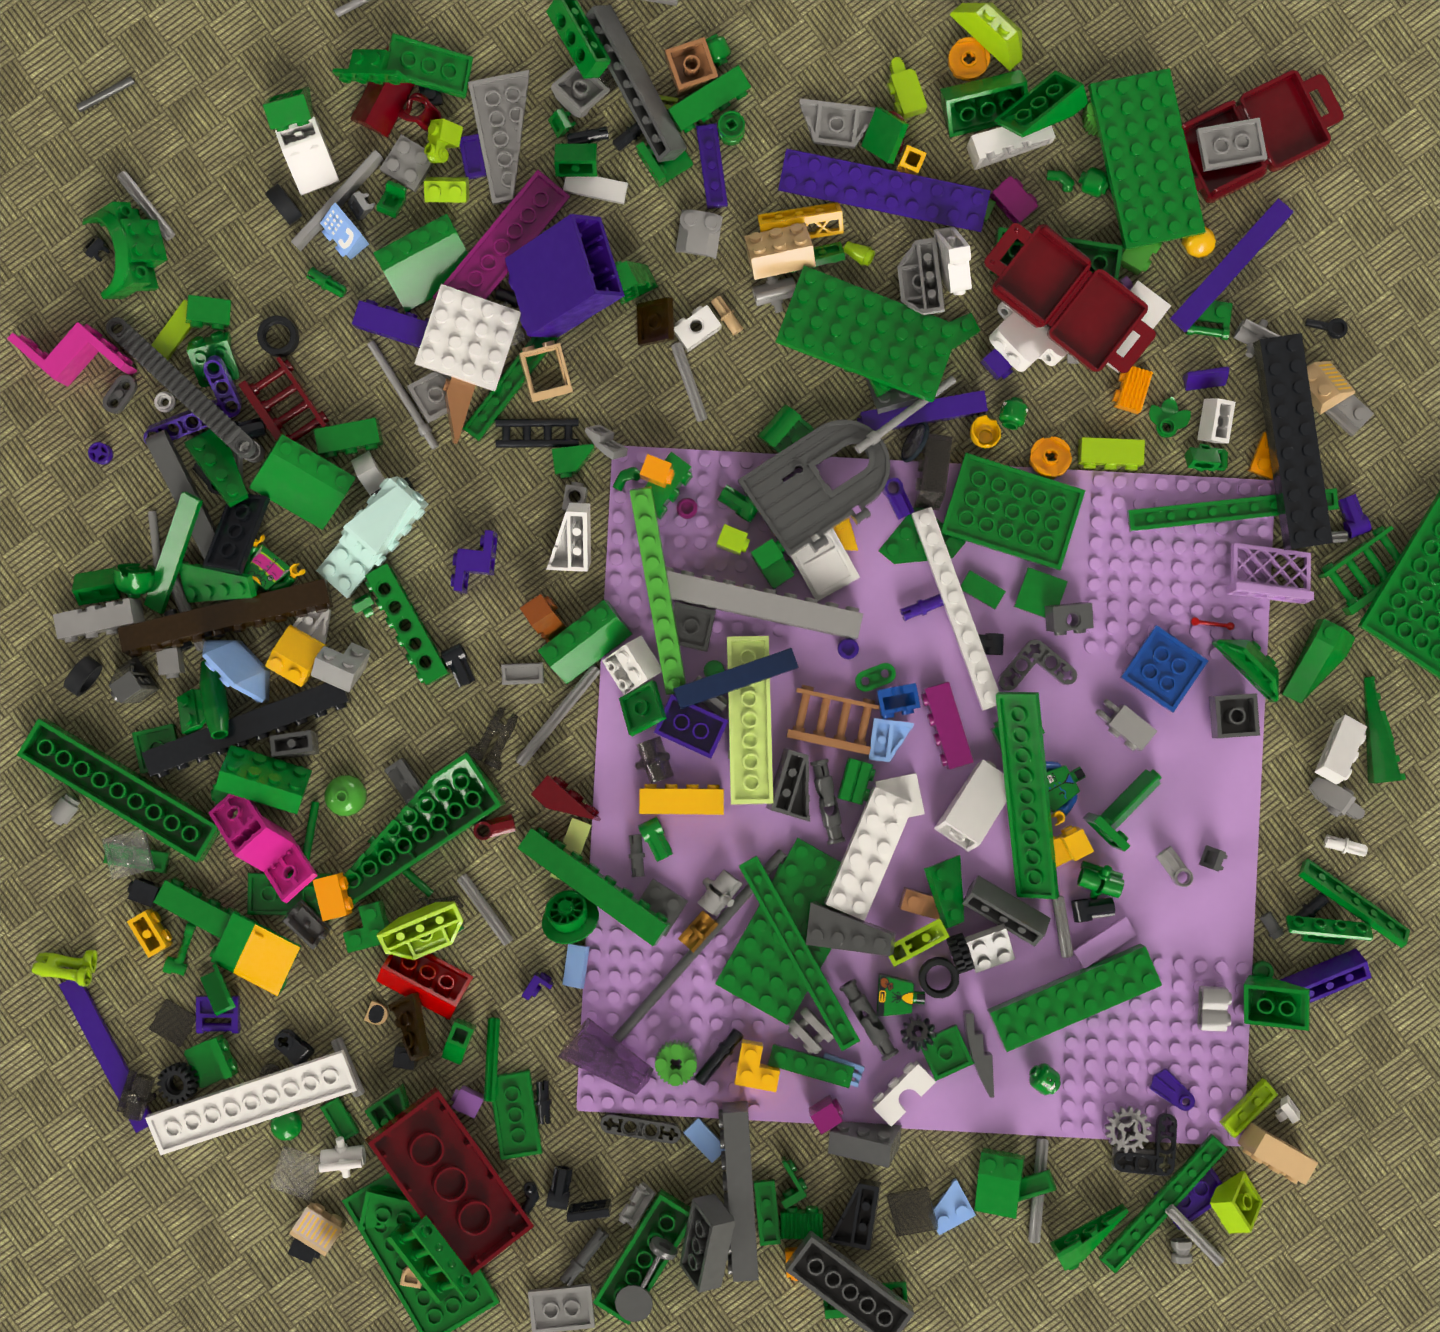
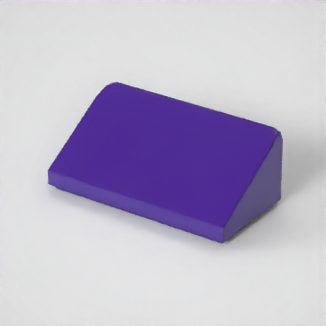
[1183,366,1229,391]

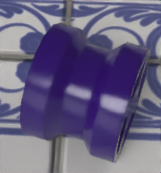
[88,442,114,465]

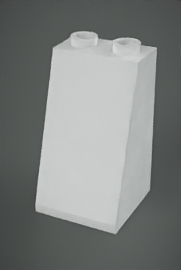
[934,760,1007,852]

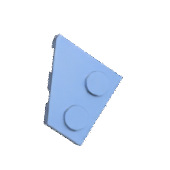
[868,718,914,762]
[929,1178,976,1235]

